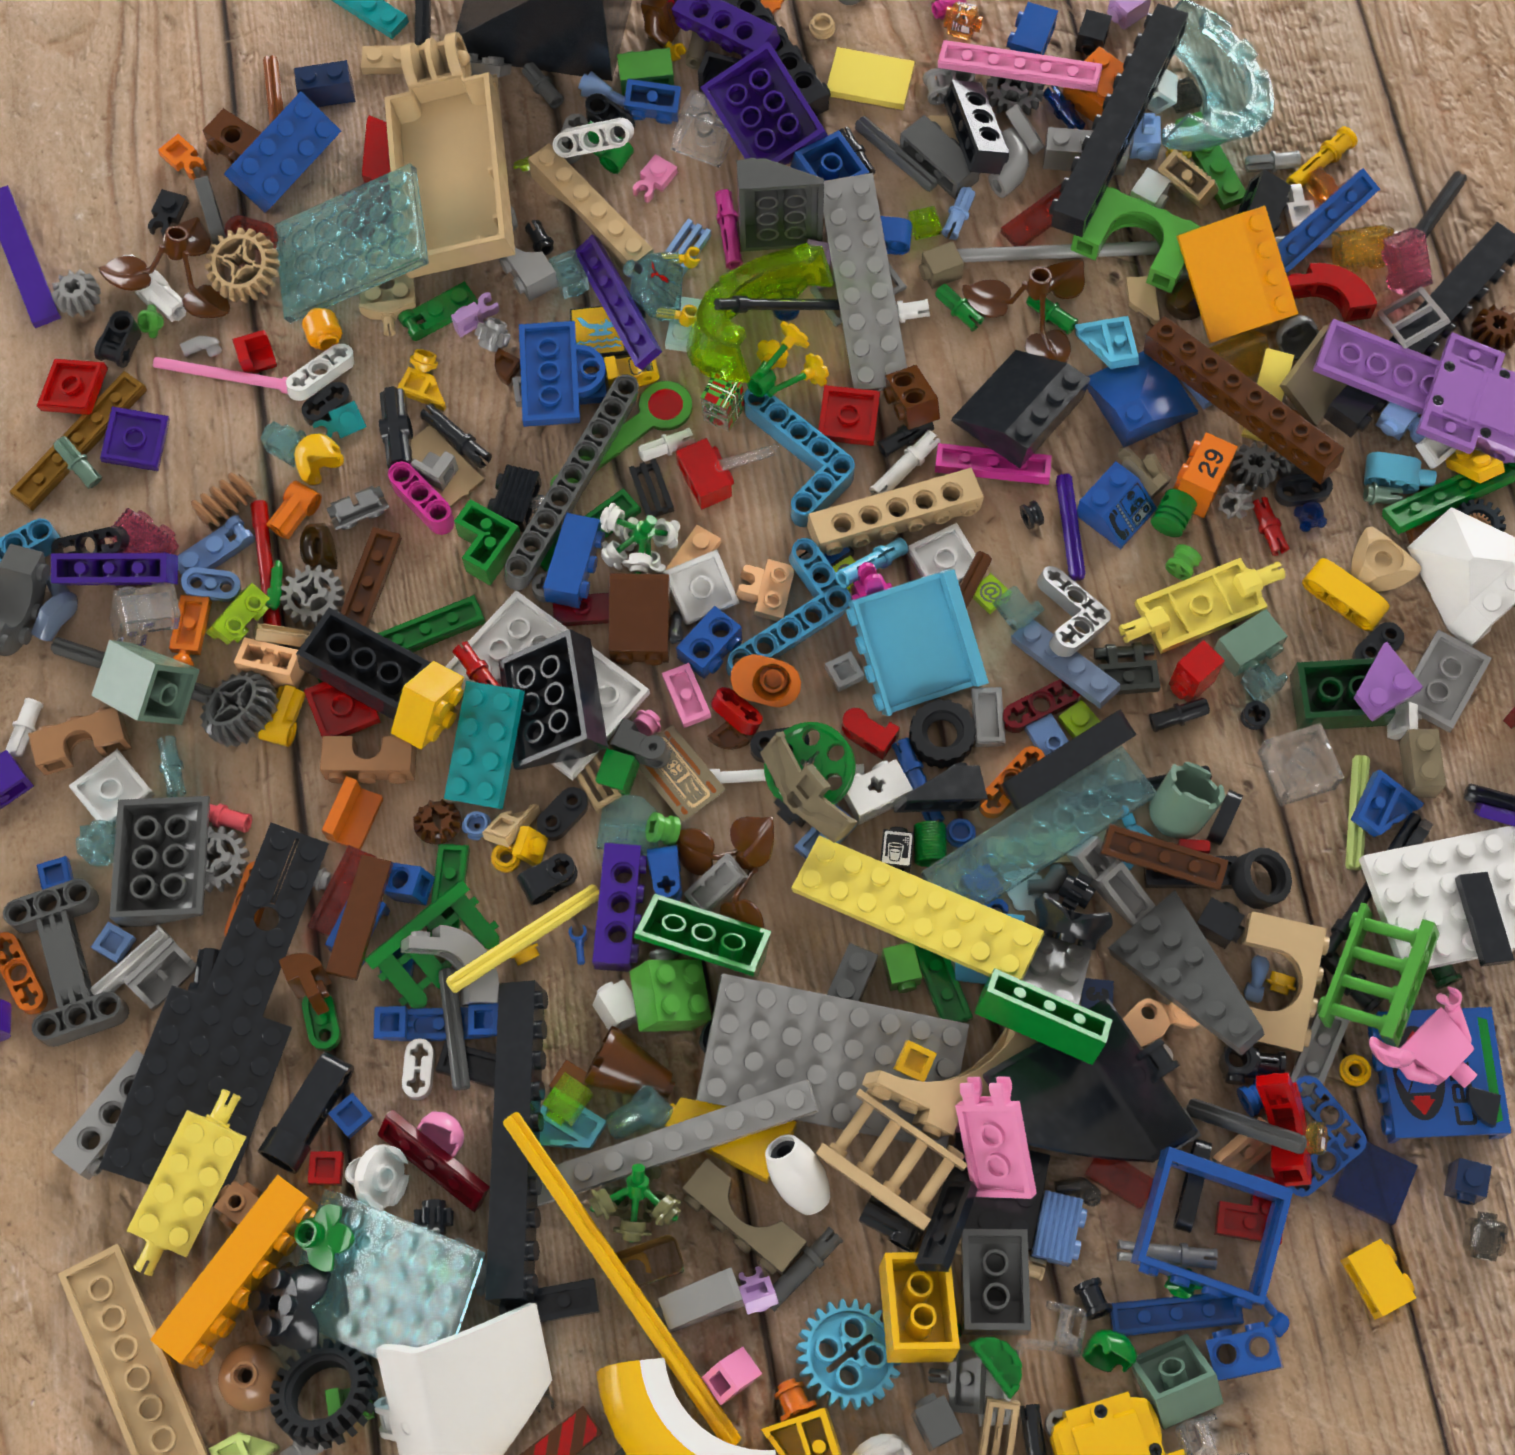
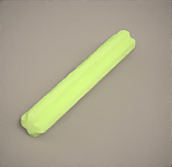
[1345,755,1370,871]

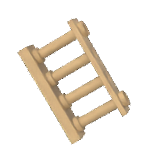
[815,1088,968,1231]

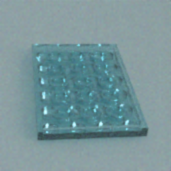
[274,163,429,323]
[298,1189,485,1359]

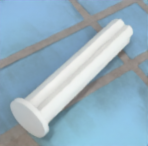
[90,924,175,995]

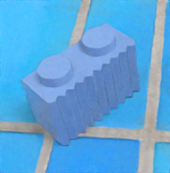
[1030,1190,1087,1267]

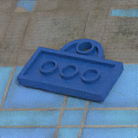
[519,321,606,427]

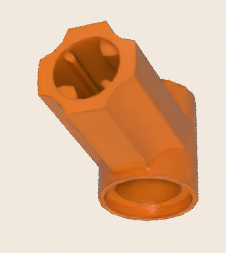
[267,480,322,540]

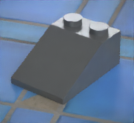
[961,1229,1031,1335]

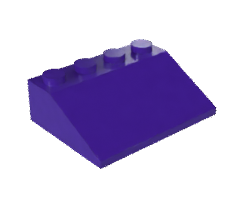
[700,41,828,165]

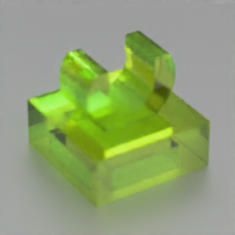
[908,206,942,240]

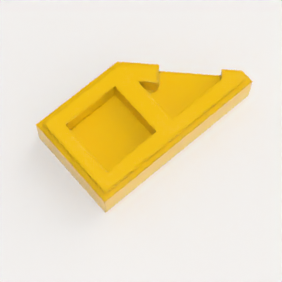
[397,366,446,411]

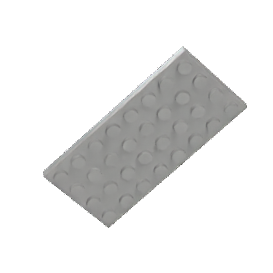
[696,973,969,1149]

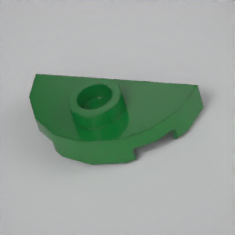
[968,1337,1022,1399]

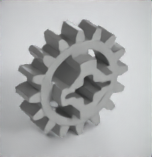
[280,565,345,627]
[205,826,250,893]

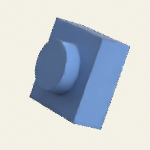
[91,921,136,964]

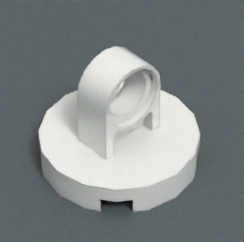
[345,1144,409,1211]

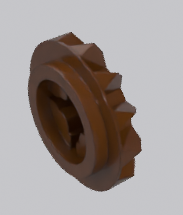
[413,799,462,845]

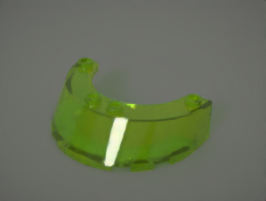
[686,243,834,383]

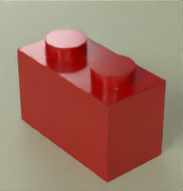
[676,438,734,510]
[1169,640,1225,702]

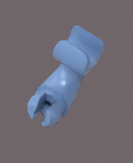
[1244,955,1270,1003]

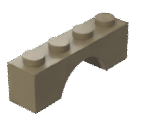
[682,1158,807,1276]

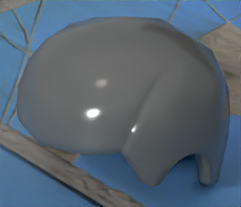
[1276,315,1319,360]

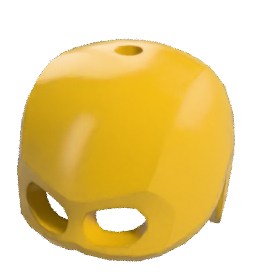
[294,434,344,485]

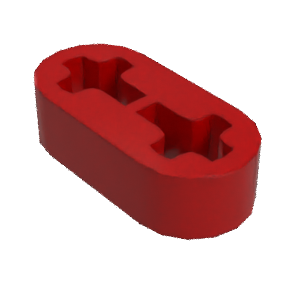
[711,687,763,735]

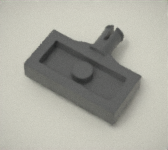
[928,1343,986,1415]

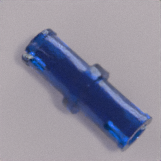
[1043,85,1086,130]

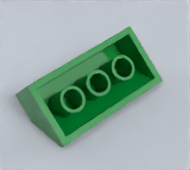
[634,894,772,977]

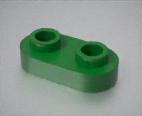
[302,995,341,1052]

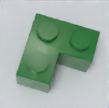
[454,499,521,586]

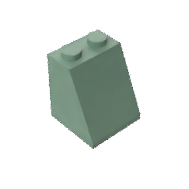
[91,640,200,725]

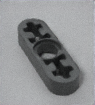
[194,175,227,245]

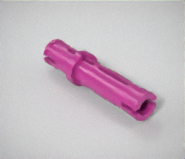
[715,189,744,270]

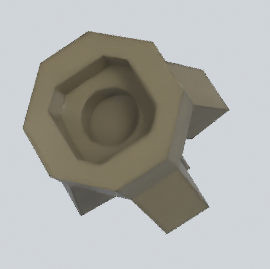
[1117,446,1171,499]

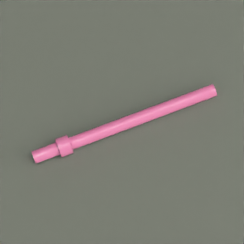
[153,357,316,395]

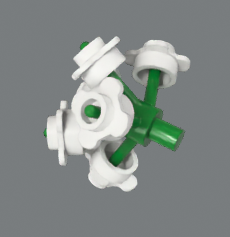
[600,503,680,574]

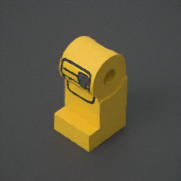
[604,356,660,389]

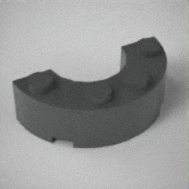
[0,544,50,656]

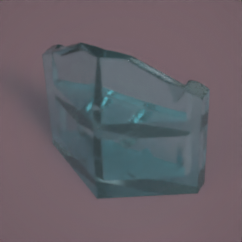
[596,795,659,855]

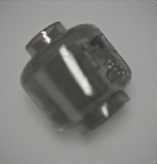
[1463,1211,1508,1261]

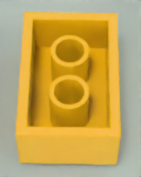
[879,1252,960,1363]

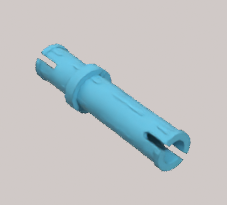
[835,538,908,588]

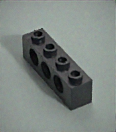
[943,80,1009,175]

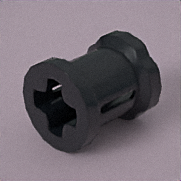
[1073,1277,1113,1321]

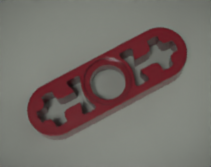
[1003,679,1080,733]

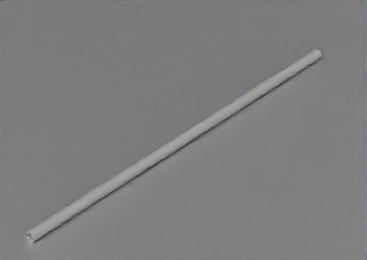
[957,231,1412,262]

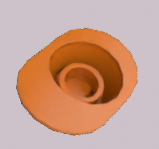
[730,654,801,707]

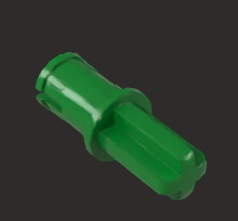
[935,284,984,331]
[1026,296,1079,335]

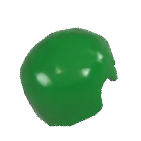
[1082,1329,1137,1372]

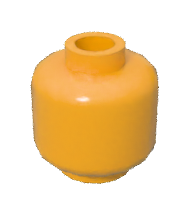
[301,308,343,351]

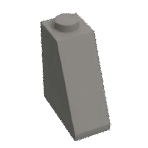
[655,1267,744,1333]

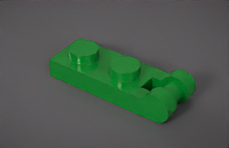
[398,281,478,341]

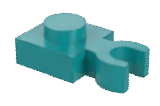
[312,401,367,438]

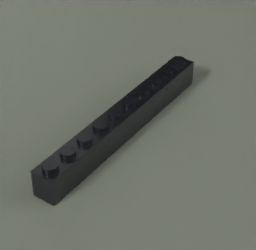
[1049,3,1189,237]
[1324,222,1515,438]
[485,980,548,1306]

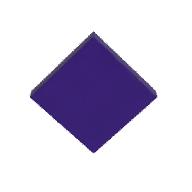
[100,406,170,471]

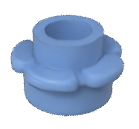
[462,811,491,840]

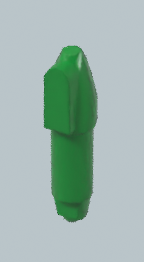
[265,560,283,611]

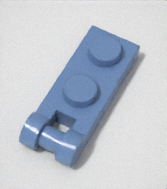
[178,515,255,583]

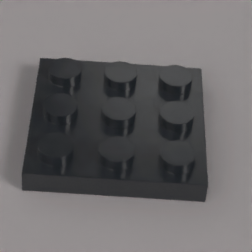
[946,1133,1051,1251]

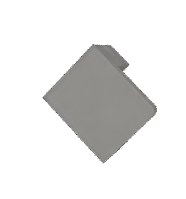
[410,451,458,491]

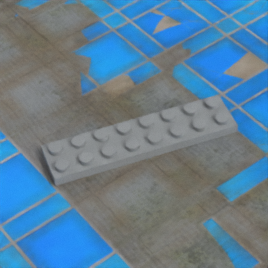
[823,173,907,391]

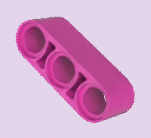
[388,461,455,535]

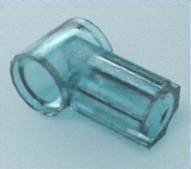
[605,1086,673,1140]

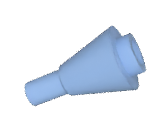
[578,71,625,107]

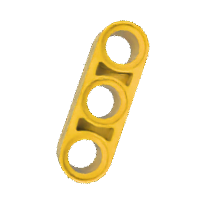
[1302,558,1390,631]

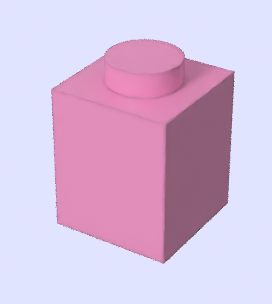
[701,1347,762,1405]

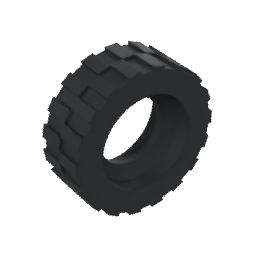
[909,699,976,769]

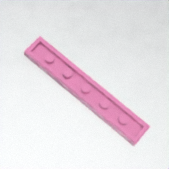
[938,40,1103,92]

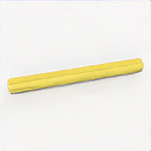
[446,884,599,993]

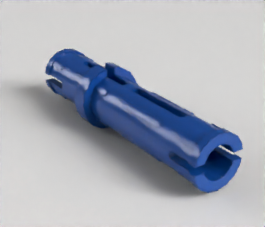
[891,738,945,822]

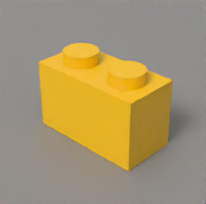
[1340,1239,1416,1320]

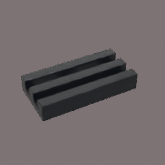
[629,459,674,517]

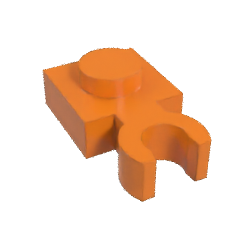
[158,134,207,180]

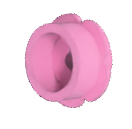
[633,710,661,736]

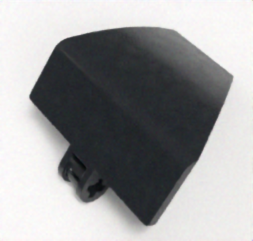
[983,998,1198,1163]

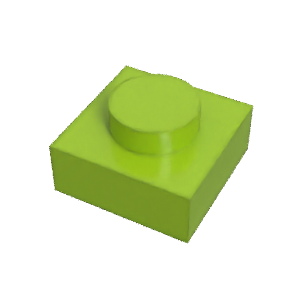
[1058,699,1100,738]

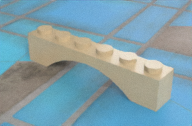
[528,143,655,282]

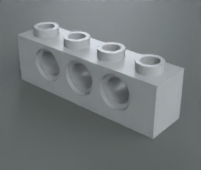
[52,1050,144,1180]

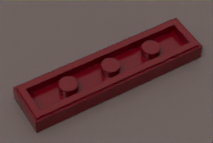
[377,1109,490,1213]

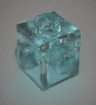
[76,820,116,866]

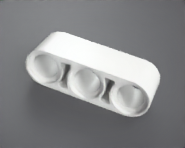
[553,118,634,158]

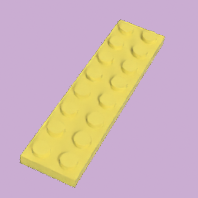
[791,835,1044,980]

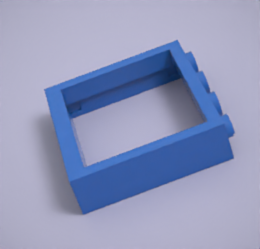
[1130,1147,1294,1310]

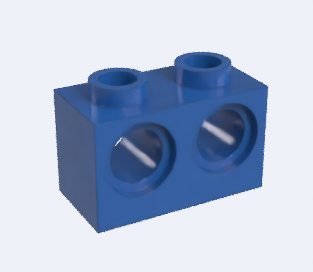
[676,606,742,679]
[1206,1322,1284,1382]

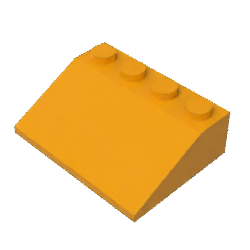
[1176,206,1298,344]

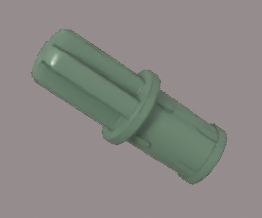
[54,436,103,489]

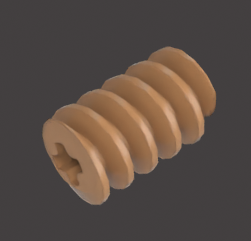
[191,472,257,531]

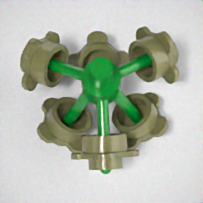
[588,1164,682,1243]

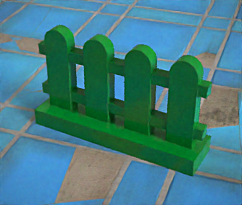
[364,880,500,1009]

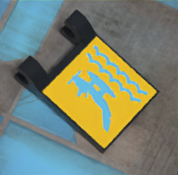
[570,298,646,357]

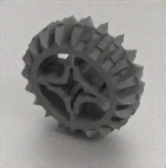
[200,670,279,747]

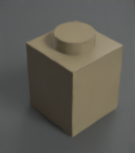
[919,241,964,289]

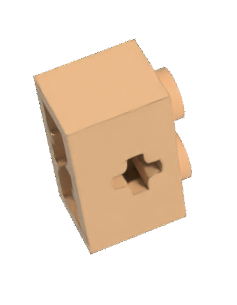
[234,637,305,689]

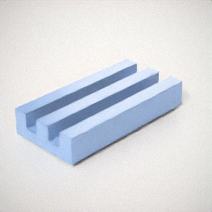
[659,219,712,276]

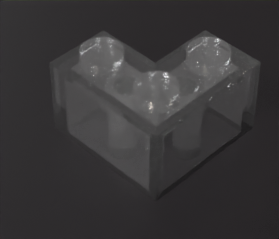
[110,583,181,646]

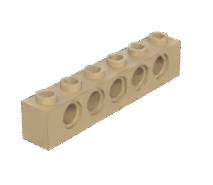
[807,468,984,556]

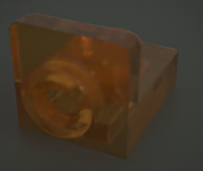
[1306,167,1348,204]

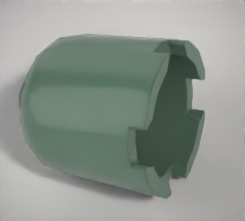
[1149,762,1225,839]

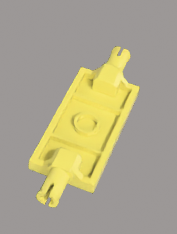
[1119,557,1286,654]
[127,1089,246,1276]

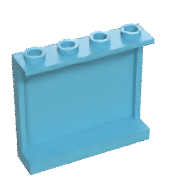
[846,569,989,716]

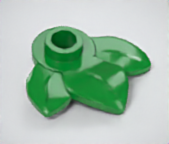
[294,1204,355,1272]

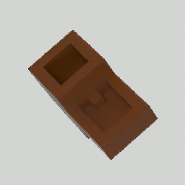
[279,953,332,1016]

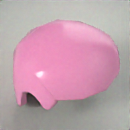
[417,1111,464,1157]

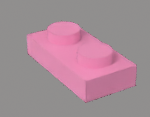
[662,663,711,728]

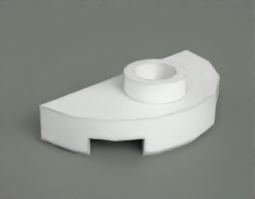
[852,1434,913,1455]

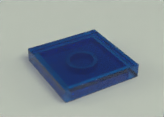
[1332,1137,1418,1225]

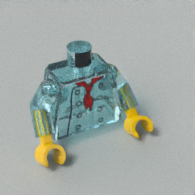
[623,247,701,327]

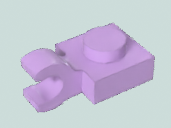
[451,292,499,338]

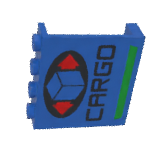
[1368,1007,1511,1144]

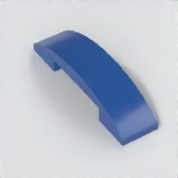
[373,1003,498,1042]

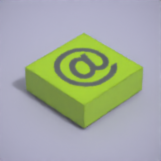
[973,573,1011,614]

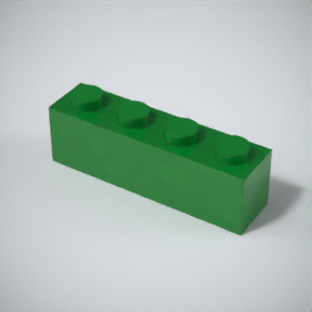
[974,968,1112,1065]

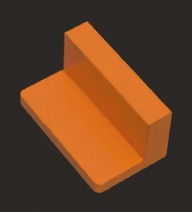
[321,776,383,851]

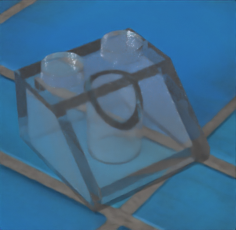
[671,89,734,168]

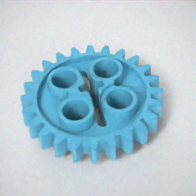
[796,1299,901,1410]

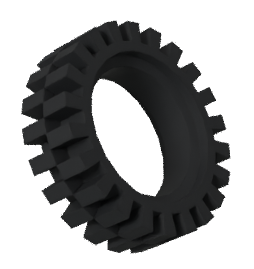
[270,1339,378,1450]

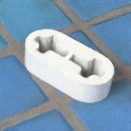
[402,1038,435,1101]

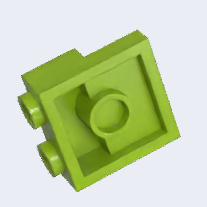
[205,583,270,645]

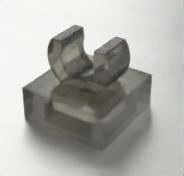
[1172,77,1203,114]

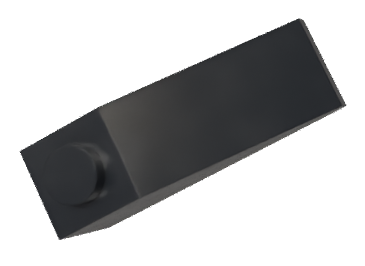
[893,763,988,813]

